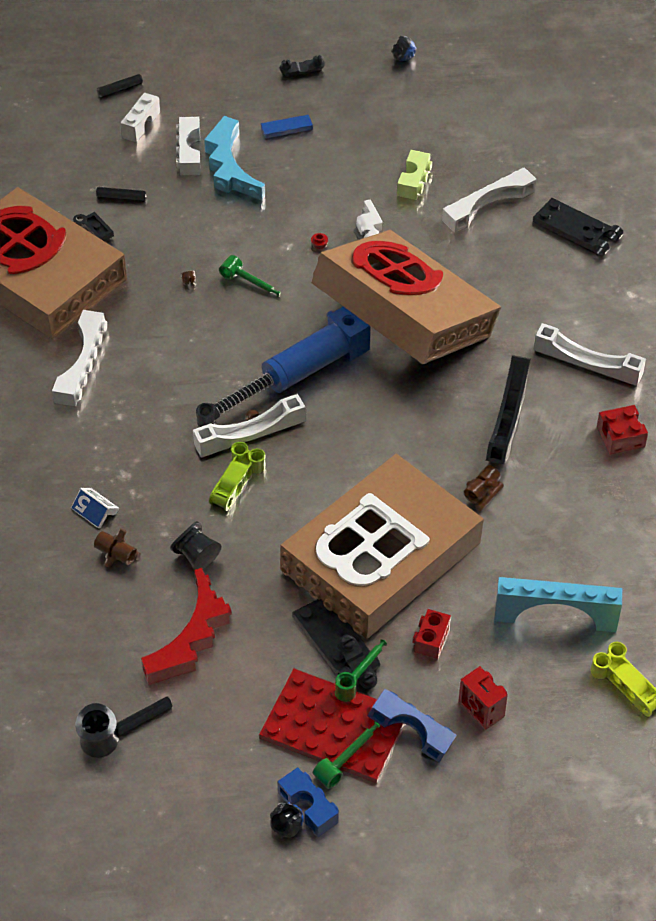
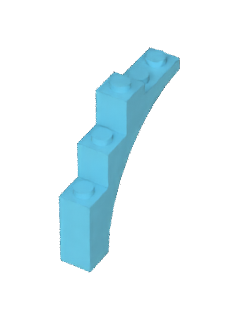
[204,116,265,200]

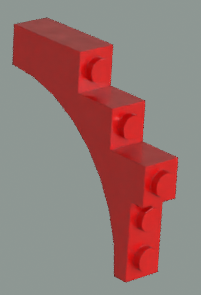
[141,568,232,685]

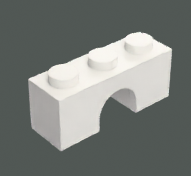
[121,92,160,143]

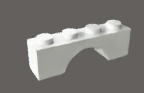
[176,117,201,176]

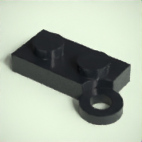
[73,212,114,241]

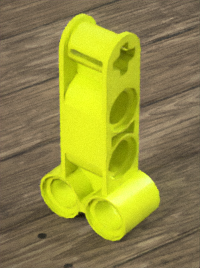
[590,642,656,717]

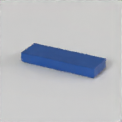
[261,114,313,139]

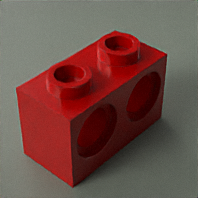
[412,609,451,659]

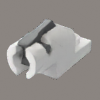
[354,199,383,240]

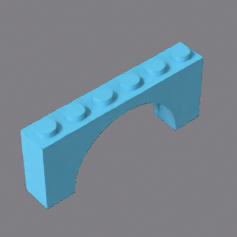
[494,577,622,633]

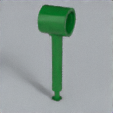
[219,255,281,297]
[335,639,387,702]
[312,722,380,789]

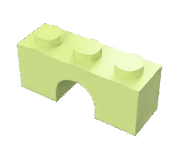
[397,150,432,200]

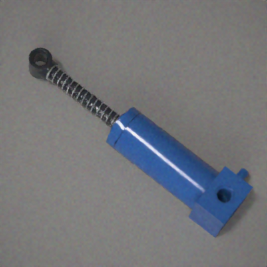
[196,306,371,427]

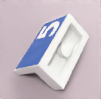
[71,488,119,528]

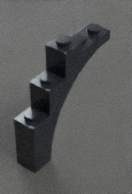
[485,355,531,464]

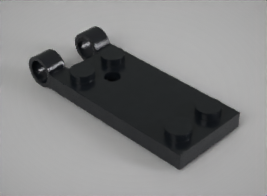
[533,198,624,256]
[292,599,380,676]

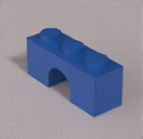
[277,767,339,837]

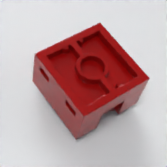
[597,405,648,455]
[458,666,508,730]

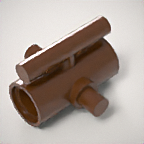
[463,465,504,512]
[94,528,141,568]

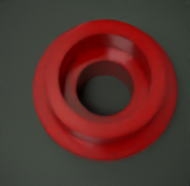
[311,233,328,249]

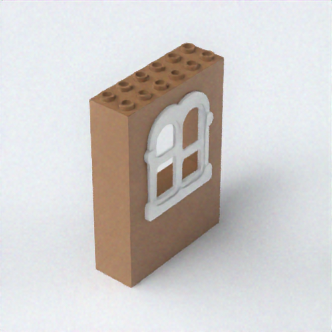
[280,453,484,639]

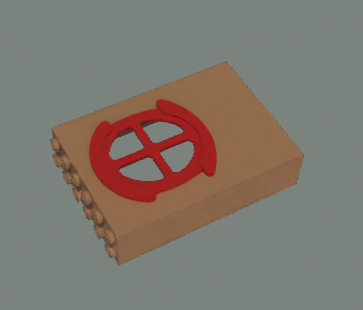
[0,187,127,340]
[311,230,501,364]

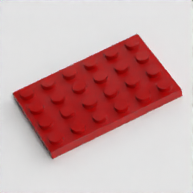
[259,668,405,784]

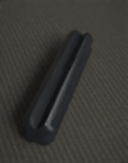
[97,74,143,97]
[96,187,147,201]
[116,696,172,735]

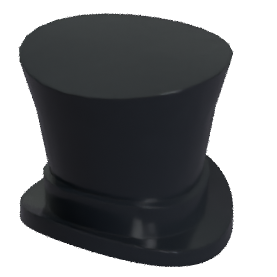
[170,521,222,570]
[75,703,118,758]

